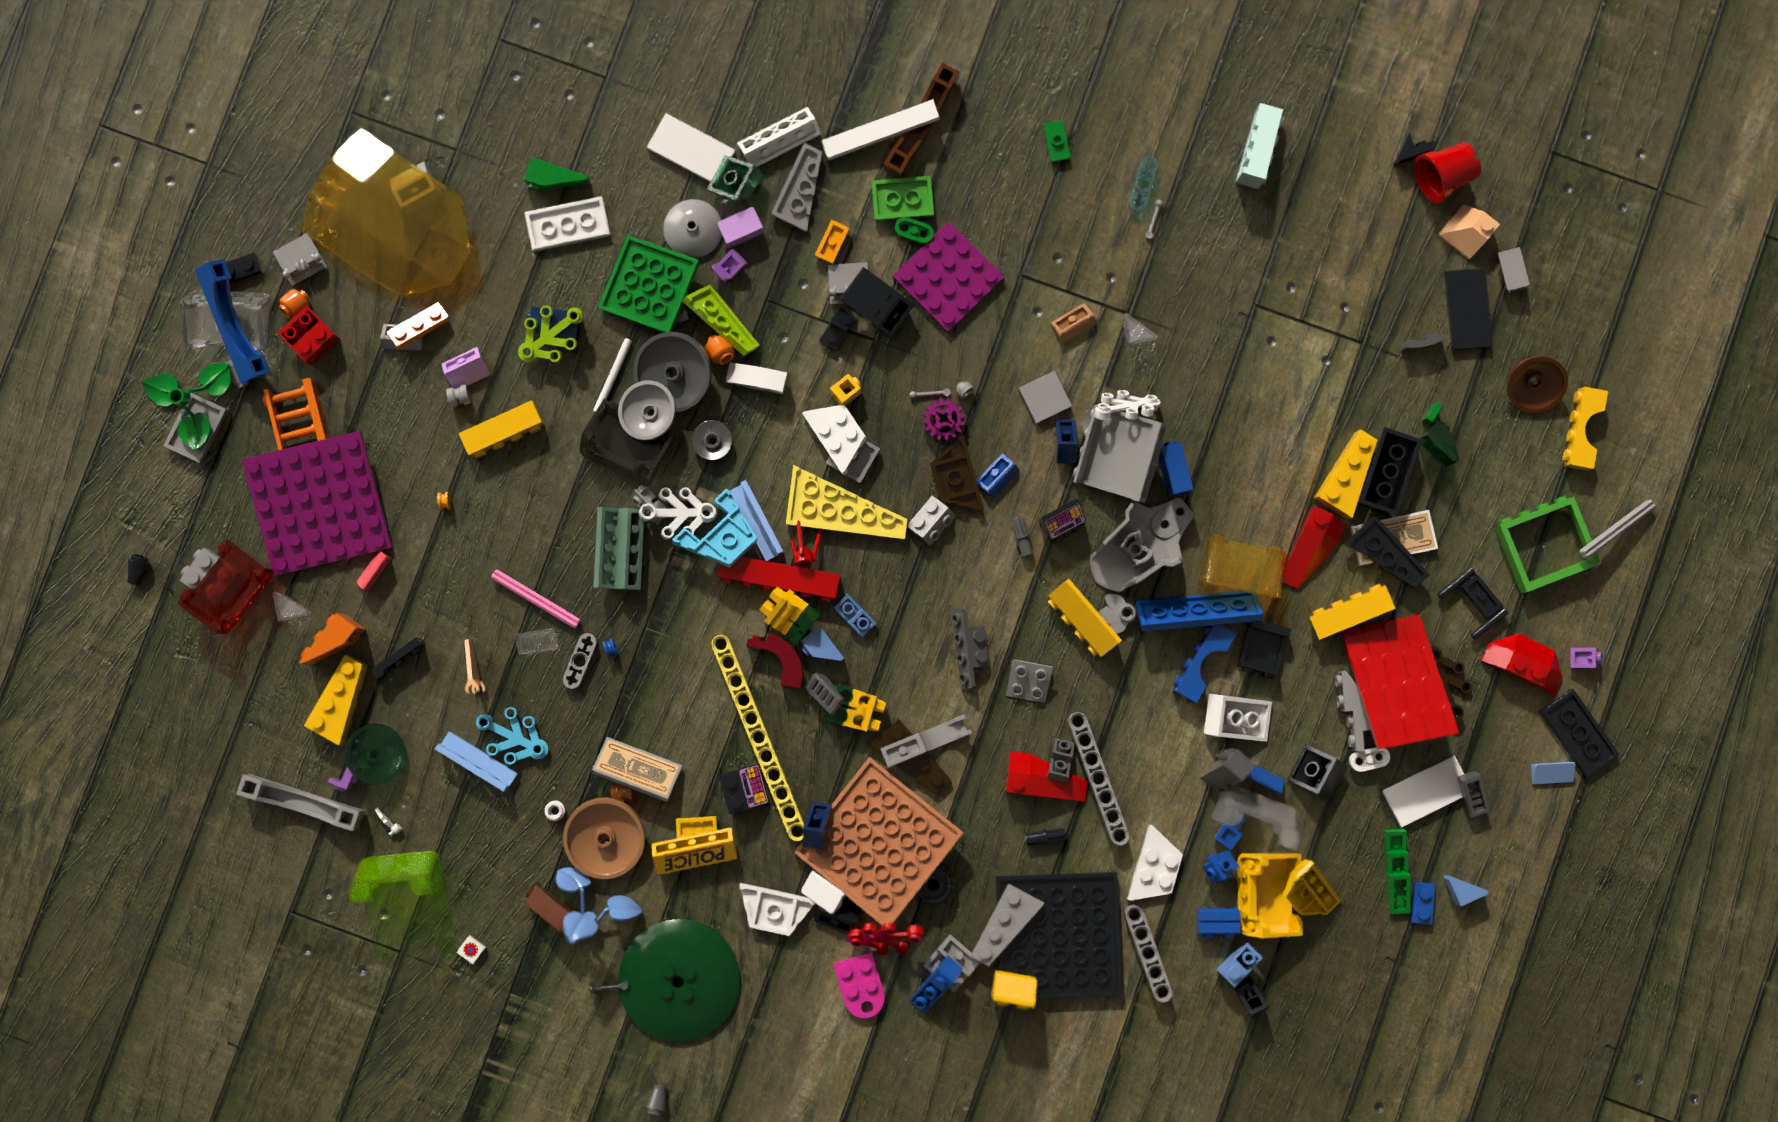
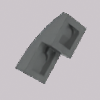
[1401,333,1447,351]

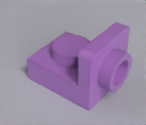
[1571,648,1602,668]

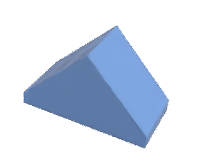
[1444,875,1488,906]

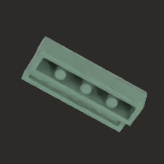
[594,507,644,590]

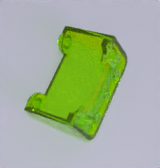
[349,851,443,903]

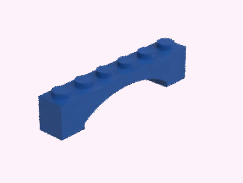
[194,259,270,383]

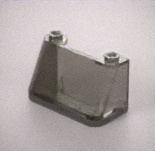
[579,399,675,487]

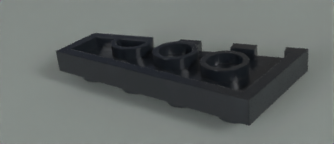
[1344,515,1430,588]

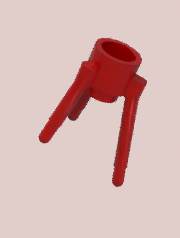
[790,520,823,568]

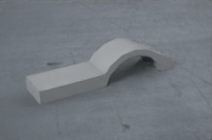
[880,715,972,768]

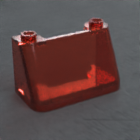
[177,539,275,635]

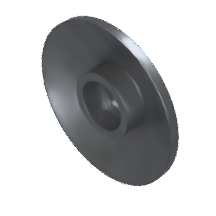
[692,420,732,460]

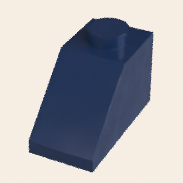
[1055,420,1078,464]
[803,802,832,850]

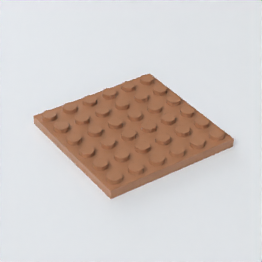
[794,757,964,926]

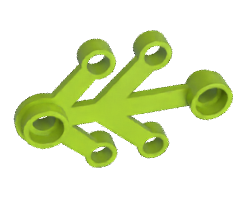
[518,306,584,362]

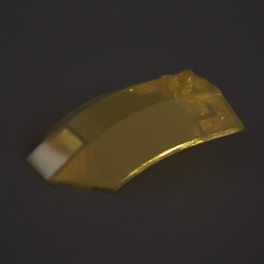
[300,129,472,297]

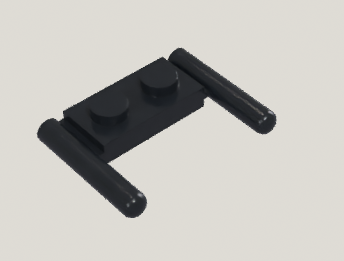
[1438,567,1508,640]

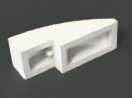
[725,363,788,394]

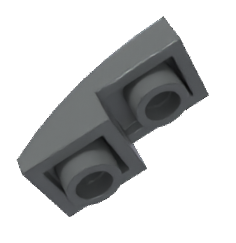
[1047,738,1075,782]

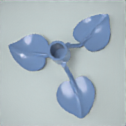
[556,867,643,944]

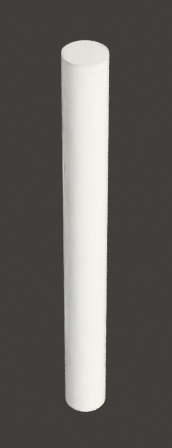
[593,338,632,414]

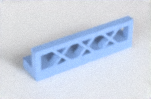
[729,480,784,561]
[435,731,518,792]

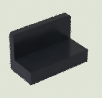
[814,898,862,934]

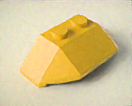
[1284,859,1341,915]

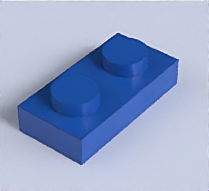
[1410,881,1435,924]

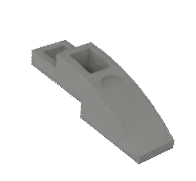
[1335,671,1371,751]

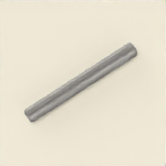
[1579,500,1655,559]

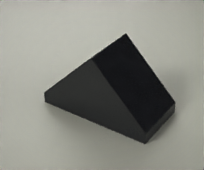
[1232,976,1269,1017]

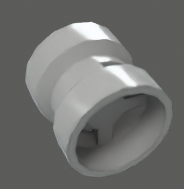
[446,384,472,408]

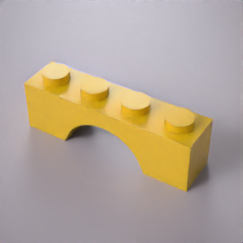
[1563,387,1608,471]

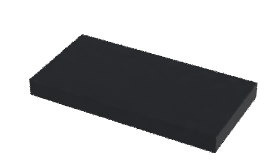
[1444,268,1493,350]
[1539,689,1620,778]

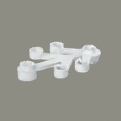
[1094,390,1161,420]
[639,487,716,540]

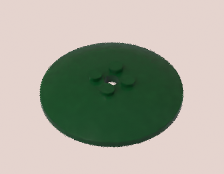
[618,919,740,1042]

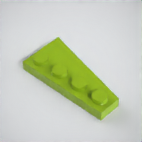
[682,285,760,356]

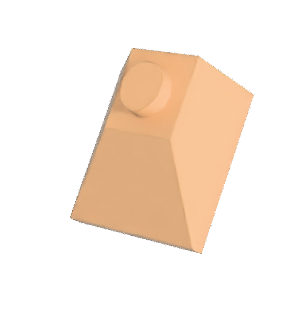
[1438,204,1500,259]

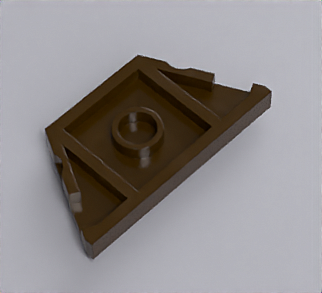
[930,435,984,511]

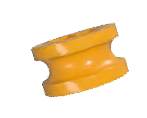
[437,492,451,511]

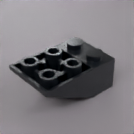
[840,267,914,338]

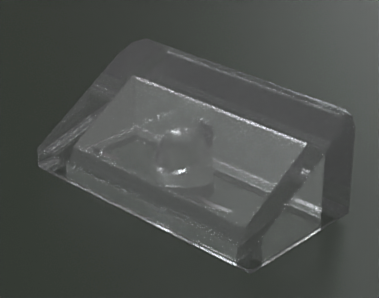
[515,628,559,655]

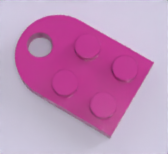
[833,951,885,1018]

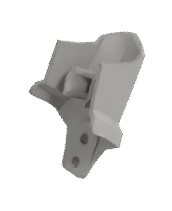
[1090,498,1194,592]

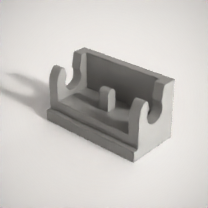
[1497,247,1530,293]

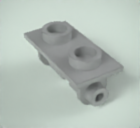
[631,485,668,525]

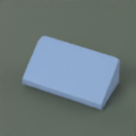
[1531,762,1575,784]

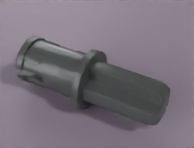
[1012,516,1034,557]

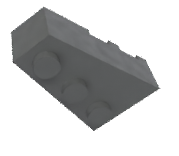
[1201,748,1256,794]

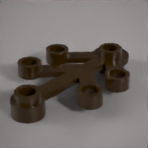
[1431,646,1472,721]

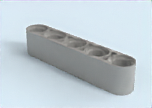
[1124,904,1172,1002]

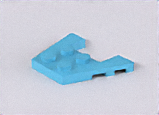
[672,489,757,568]

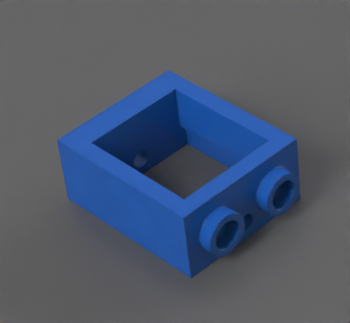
[1158,441,1193,498]

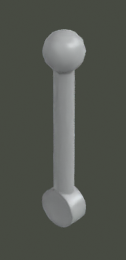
[1145,200,1163,240]
[909,388,951,399]

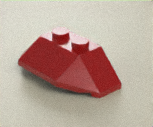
[1481,633,1562,695]

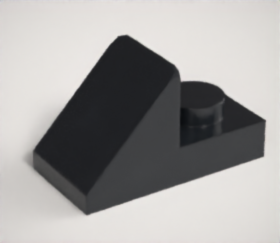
[1393,133,1436,166]
[819,308,857,352]

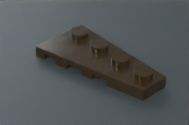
[869,719,951,793]

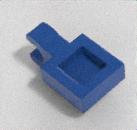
[1214,813,1246,850]

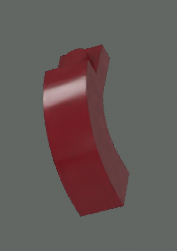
[746,634,803,688]

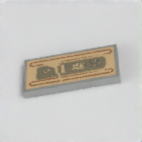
[591,737,682,802]

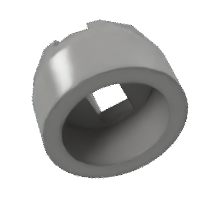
[956,381,974,399]

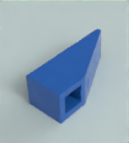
[909,955,963,1013]

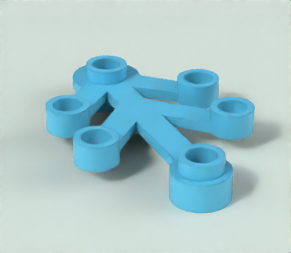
[476,707,549,765]

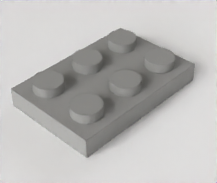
[163,393,228,464]

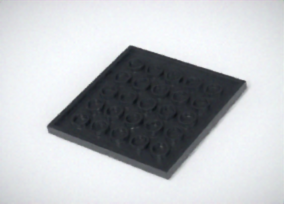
[995,872,1122,998]

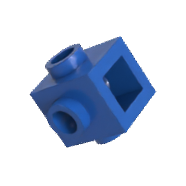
[1202,850,1239,883]

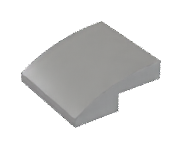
[923,934,980,992]

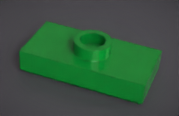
[1043,120,1071,163]

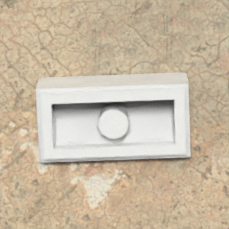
[801,871,844,914]

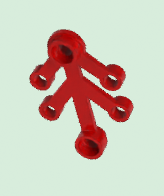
[847,922,924,955]

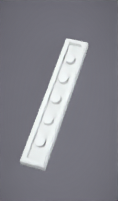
[822,100,940,160]

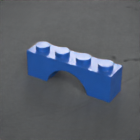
[1173,624,1237,703]

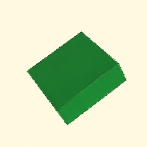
[1422,402,1443,425]

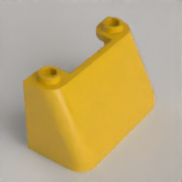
[1237,853,1303,938]

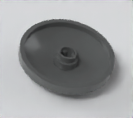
[633,332,712,412]

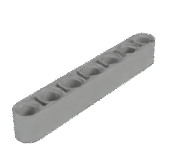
[1067,712,1129,846]

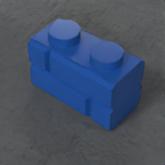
[1196,908,1241,938]

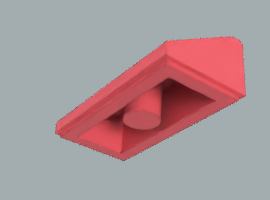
[357,550,391,590]

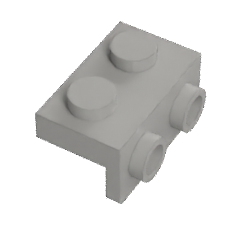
[907,496,955,545]

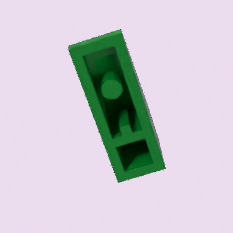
[523,157,590,191]

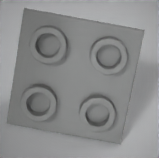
[273,233,327,286]
[828,262,868,304]
[1006,659,1053,703]

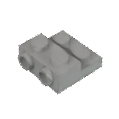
[180,548,241,604]

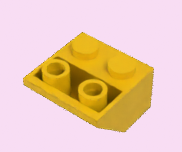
[991,970,1037,1009]

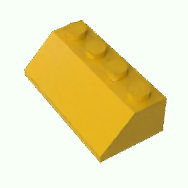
[1047,579,1122,657]

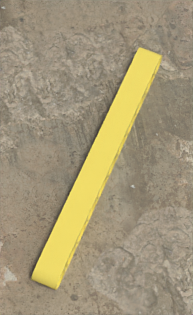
[712,635,804,841]

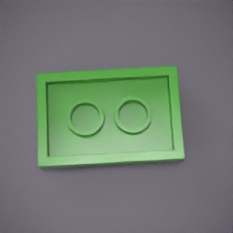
[872,176,934,221]

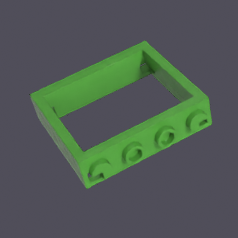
[1494,495,1601,593]

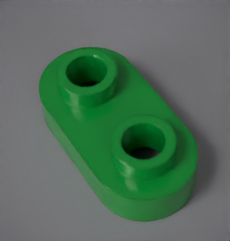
[895,217,933,245]

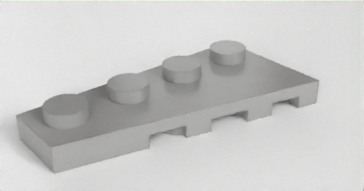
[770,143,822,232]
[970,883,1045,966]

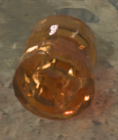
[610,784,635,802]

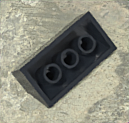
[1359,427,1422,518]

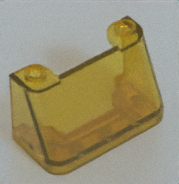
[1197,534,1286,600]

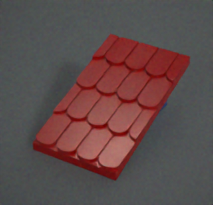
[1340,615,1459,749]

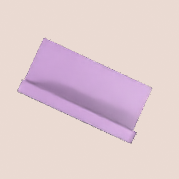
[717,207,764,249]
[441,347,490,389]

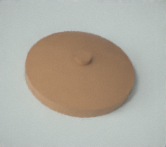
[563,798,645,879]

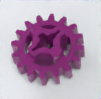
[922,397,965,441]

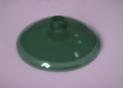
[345,724,406,785]

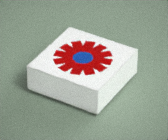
[457,935,486,964]

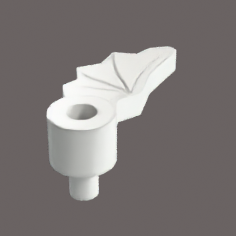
[375,807,402,836]

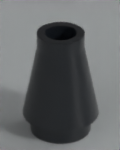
[127,554,149,585]

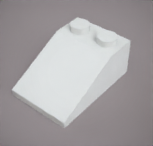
[1204,694,1272,742]

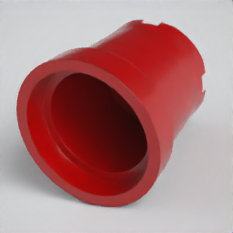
[1414,142,1481,203]

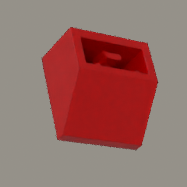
[278,306,340,365]

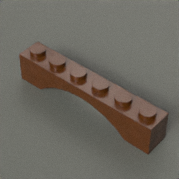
[884,62,960,178]

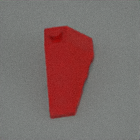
[1279,506,1347,589]
[1005,751,1088,801]

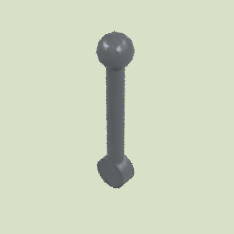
[589,981,629,993]

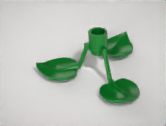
[142,362,231,450]

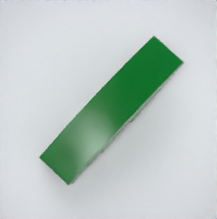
[1384,828,1411,914]

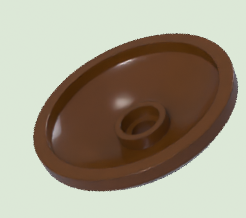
[1506,356,1568,413]

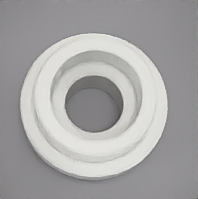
[545,801,565,821]

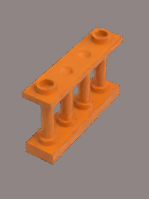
[262,378,330,450]

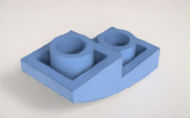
[833,593,876,637]

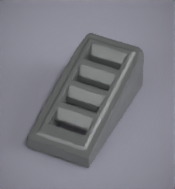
[805,673,844,715]
[1457,771,1491,818]

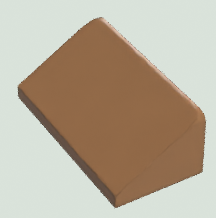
[1051,303,1096,343]

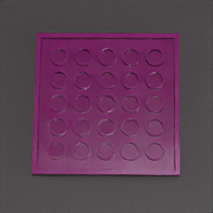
[241,431,393,576]

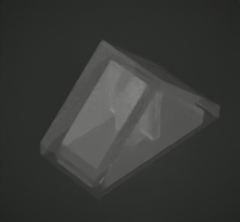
[1122,313,1159,347]
[273,591,314,622]

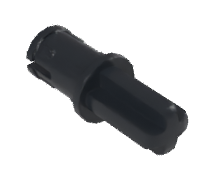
[1025,829,1066,846]

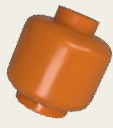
[279,289,310,319]
[705,335,734,365]

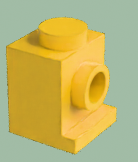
[830,374,862,406]

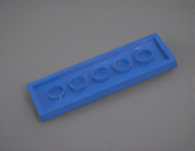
[1136,590,1263,632]

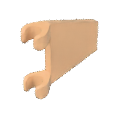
[464,639,486,694]

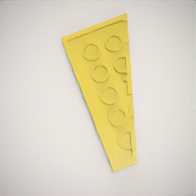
[786,465,907,540]

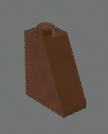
[525,885,579,933]

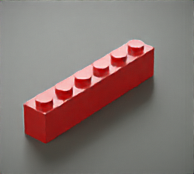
[717,557,840,602]

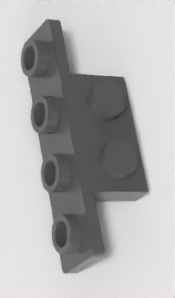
[951,608,990,689]

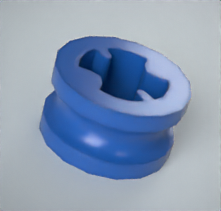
[603,638,618,658]

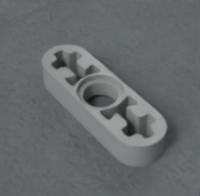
[563,633,598,689]

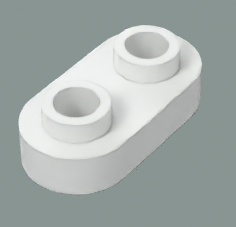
[1349,747,1390,772]

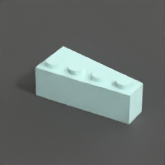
[1236,103,1284,189]

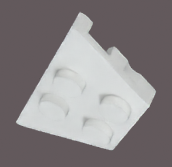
[802,405,867,475]
[1127,824,1183,901]
[739,883,815,936]

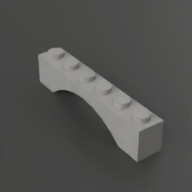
[237,774,365,831]

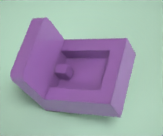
[712,249,747,281]
[328,764,361,791]

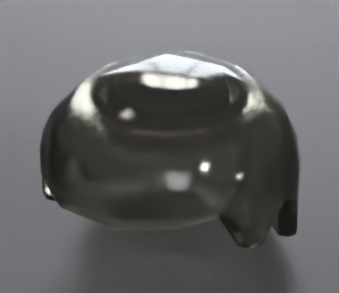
[719,193,748,219]

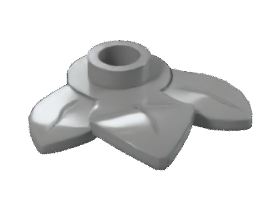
[1098,594,1137,634]

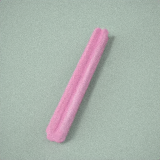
[491,570,580,628]

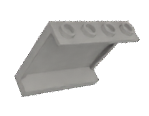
[1073,404,1168,502]

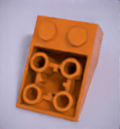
[299,613,366,665]

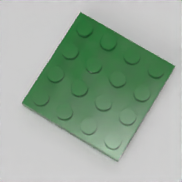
[598,235,700,333]

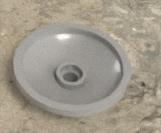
[663,199,722,259]
[618,380,676,440]

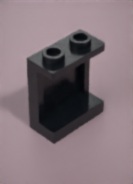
[1237,621,1291,679]

